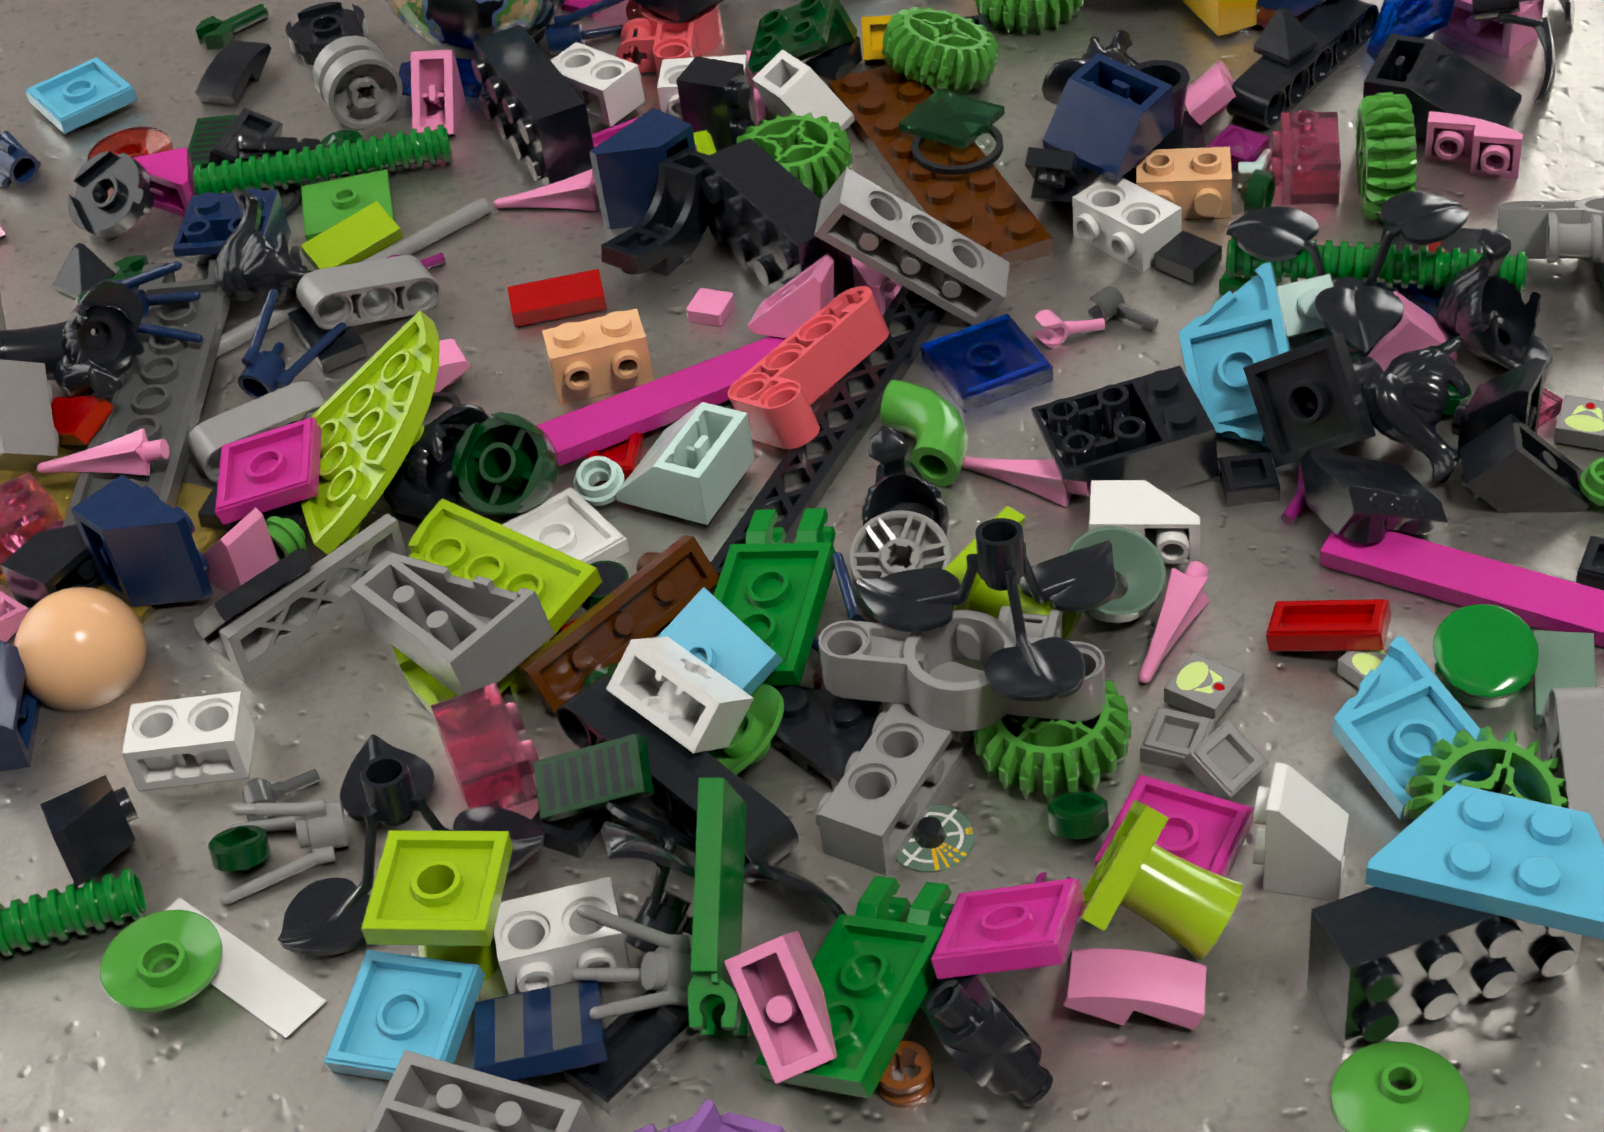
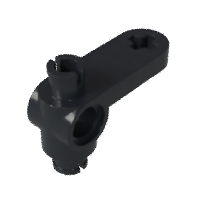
[920,974,1053,1106]

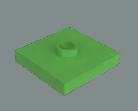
[301,169,395,242]

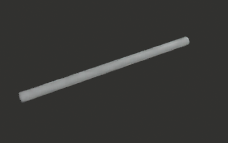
[216,198,491,359]

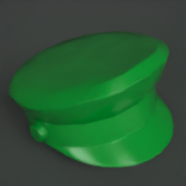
[1433,604,1539,709]

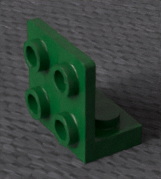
[747,0,857,73]

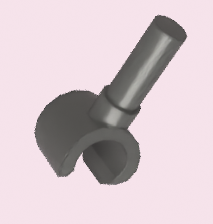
[1088,286,1158,331]
[242,769,320,822]

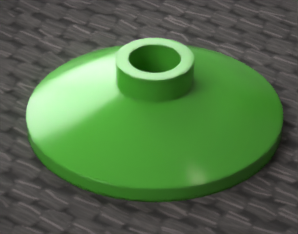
[706,684,784,774]
[100,910,223,1012]
[1331,1041,1470,1132]

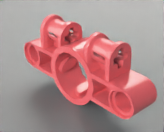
[617,0,724,80]

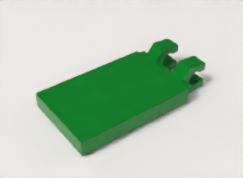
[713,508,836,685]
[688,778,752,1038]
[754,876,954,1099]

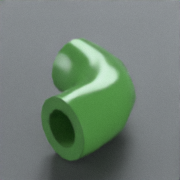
[880,379,969,487]

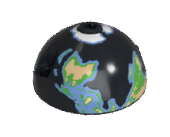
[386,0,565,55]

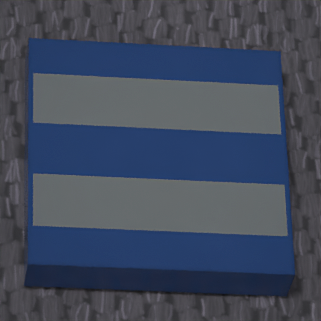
[474,980,608,1081]

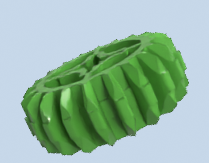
[974,0,1085,34]
[882,7,999,92]
[1355,92,1417,222]
[737,112,853,200]
[972,680,1131,802]
[1403,725,1568,821]

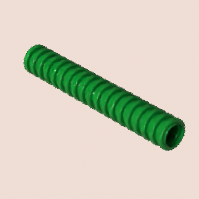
[193,124,452,196]
[1226,237,1528,294]
[0,868,146,957]

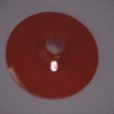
[87,127,173,161]

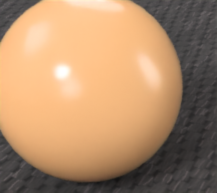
[14,587,147,712]

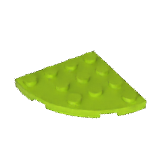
[300,310,440,555]
[392,498,602,736]

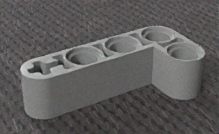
[1540,687,1604,845]

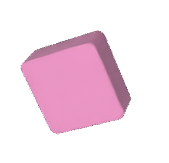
[686,288,735,327]

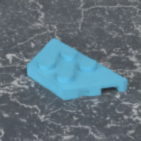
[1178,262,1290,448]
[1331,635,1530,820]
[1365,784,1604,940]

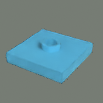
[25,57,138,134]
[658,587,783,696]
[324,950,485,1081]

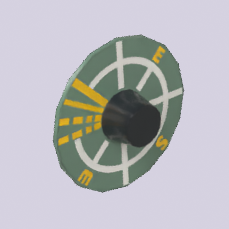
[897,804,975,872]

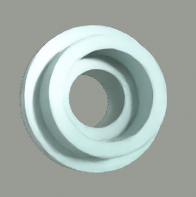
[573,456,625,506]

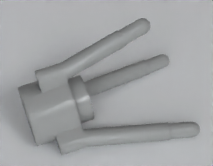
[220,799,349,905]
[571,904,694,1020]

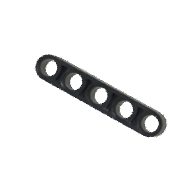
[1226,0,1379,128]
[556,675,799,883]

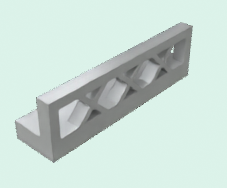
[208,513,408,684]

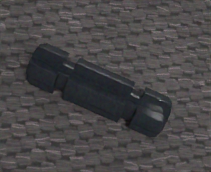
[236,135,321,161]

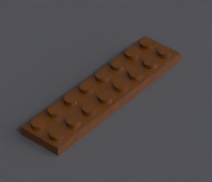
[828,63,1053,267]

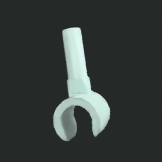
[1238,149,1273,190]

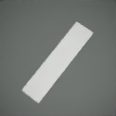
[164,897,327,1038]

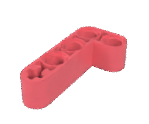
[727,286,890,449]

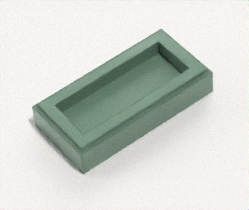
[1532,630,1597,729]

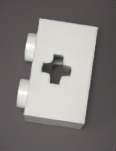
[606,636,754,753]

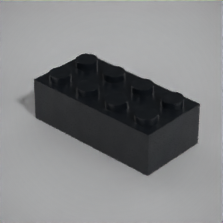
[471,24,594,186]
[702,138,855,299]
[1307,887,1583,1048]

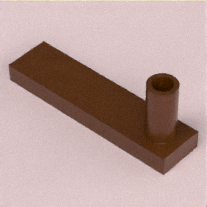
[517,535,719,713]

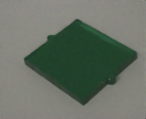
[898,89,1005,149]

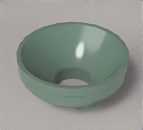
[1067,526,1166,623]

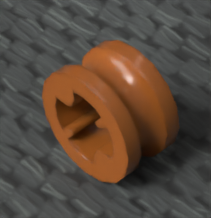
[876,1040,934,1108]

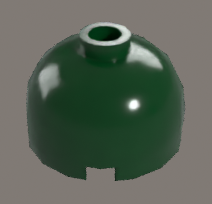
[452,412,559,518]

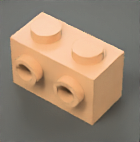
[1136,147,1232,220]
[542,308,654,405]

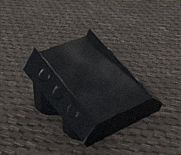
[1300,448,1448,544]

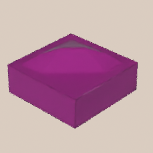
[1207,124,1270,171]

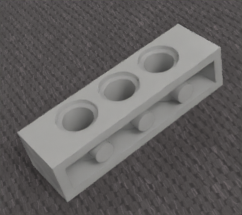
[814,168,1010,329]
[816,661,985,876]

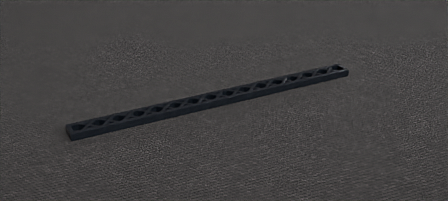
[532,286,947,859]

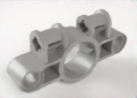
[1497,195,1604,263]
[819,606,1106,731]

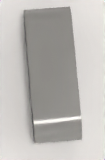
[296,255,441,330]
[188,381,327,482]

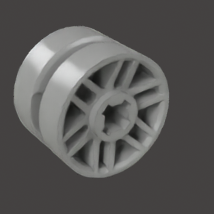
[312,36,403,129]
[849,510,951,623]

